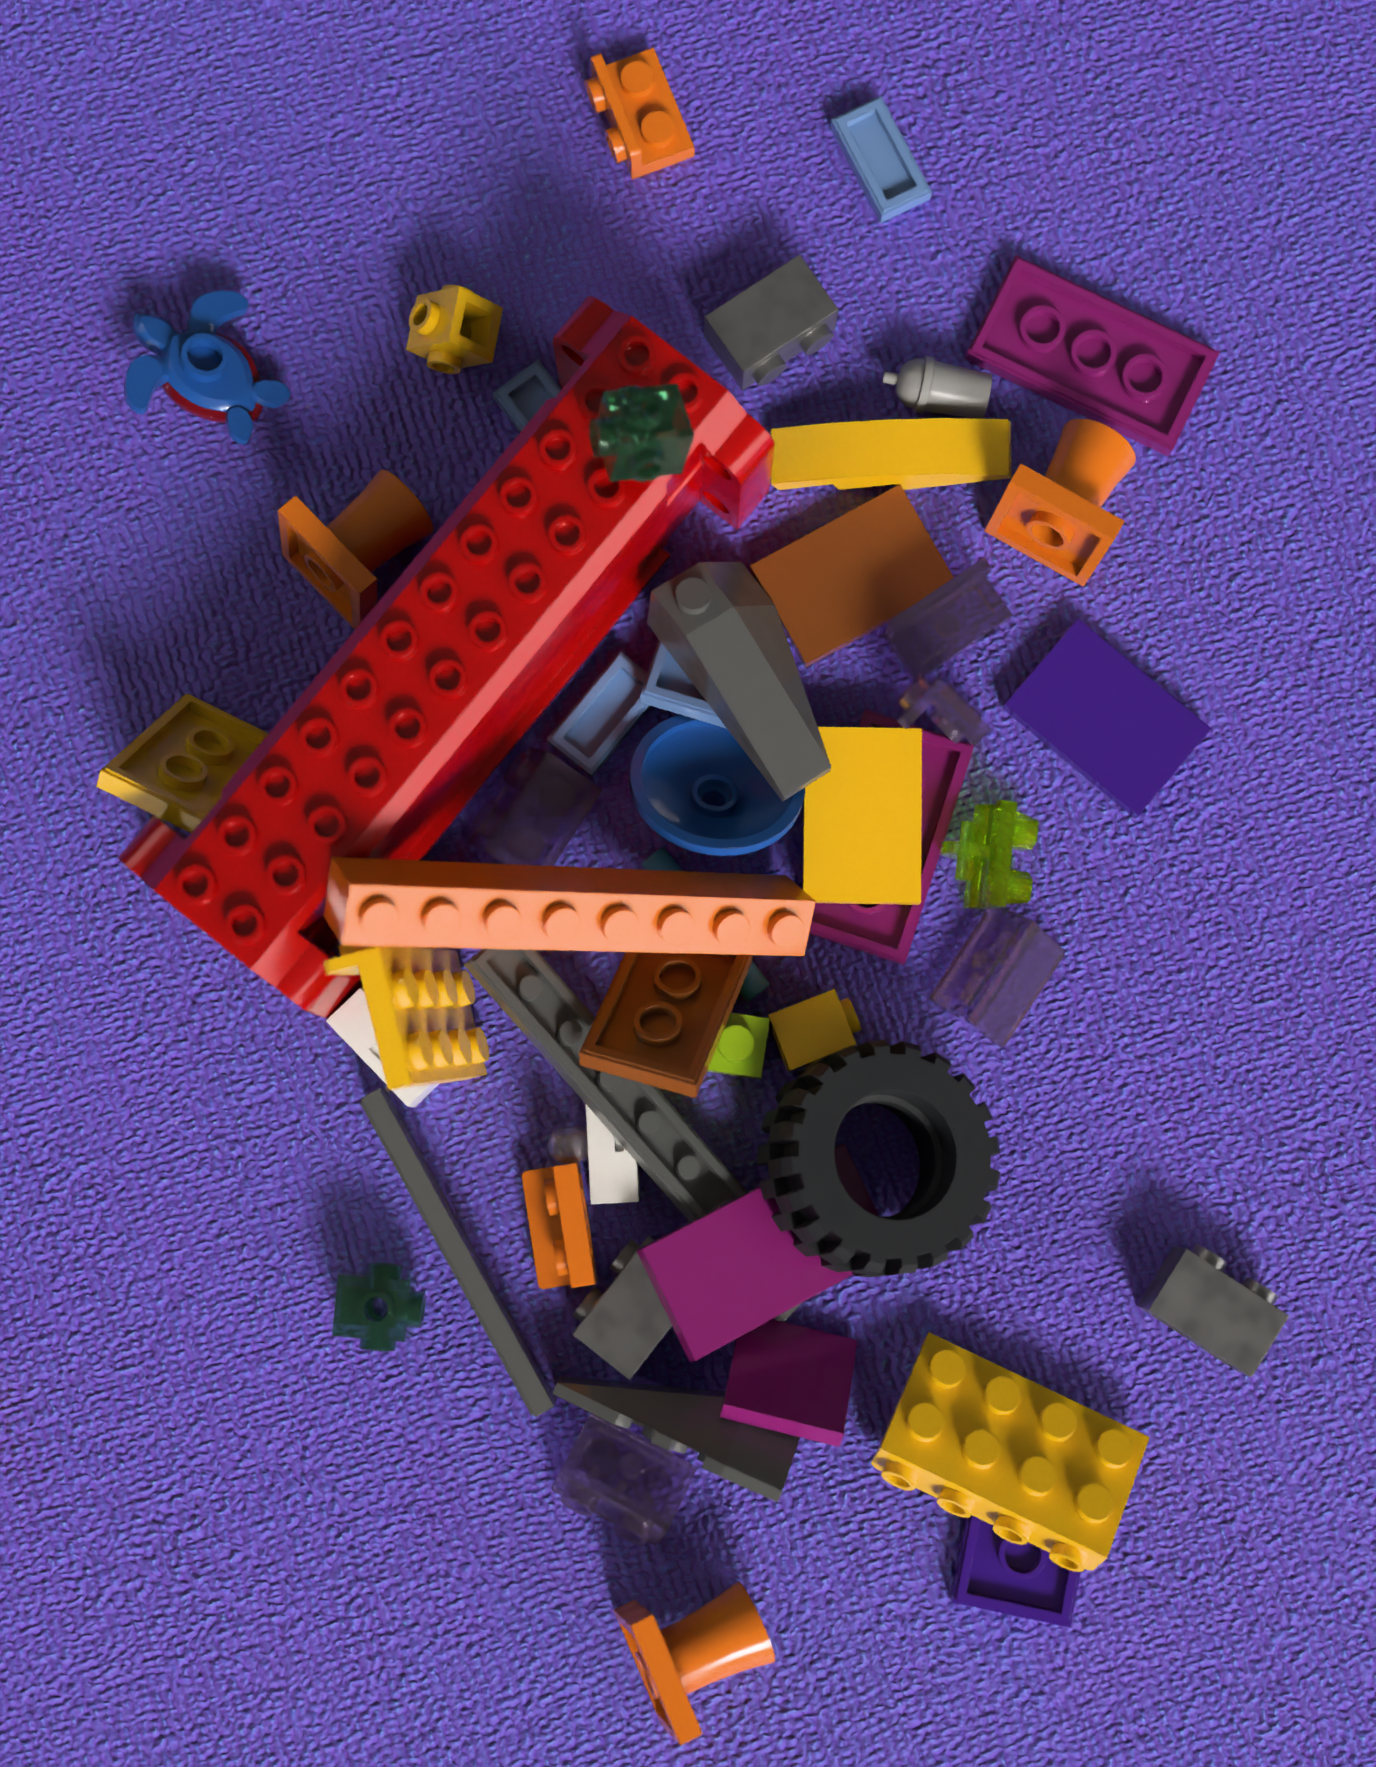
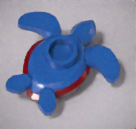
[124,290,291,445]

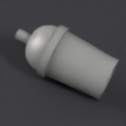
[882,355,992,419]

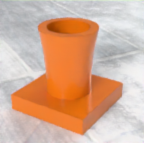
[984,419,1136,587]
[278,469,434,629]
[613,1581,775,1746]

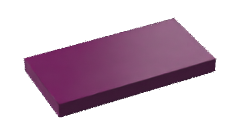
[965,255,1220,456]
[809,709,975,966]
[636,1144,879,1361]

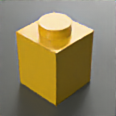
[766,989,861,1072]

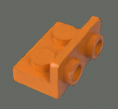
[584,47,694,180]
[522,1162,598,1289]

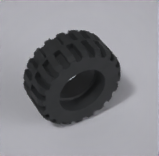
[757,1040,1000,1277]

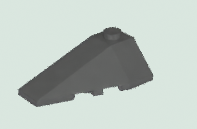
[647,562,831,801]
[552,1376,800,1502]

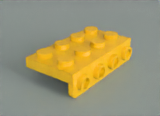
[323,945,489,1090]
[871,1332,1150,1572]

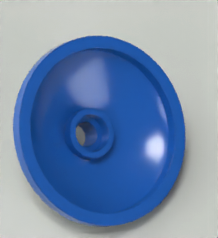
[629,714,805,856]

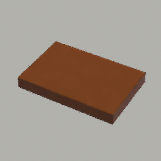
[750,484,956,668]
[579,952,753,1098]

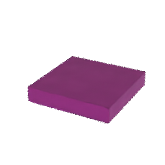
[720,1319,857,1447]

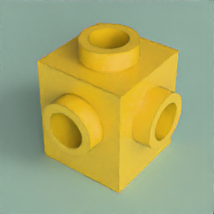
[406,285,503,374]

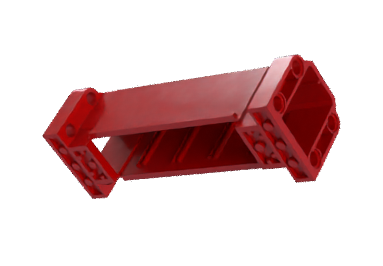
[118,296,775,1019]

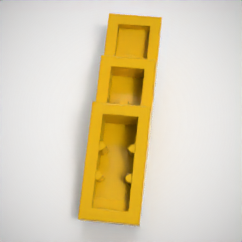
[771,418,1012,490]

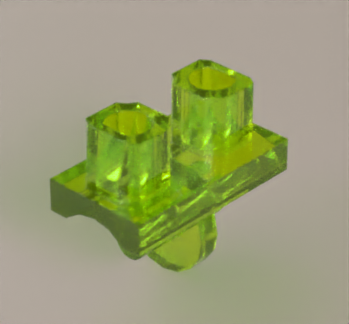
[941,800,1039,910]

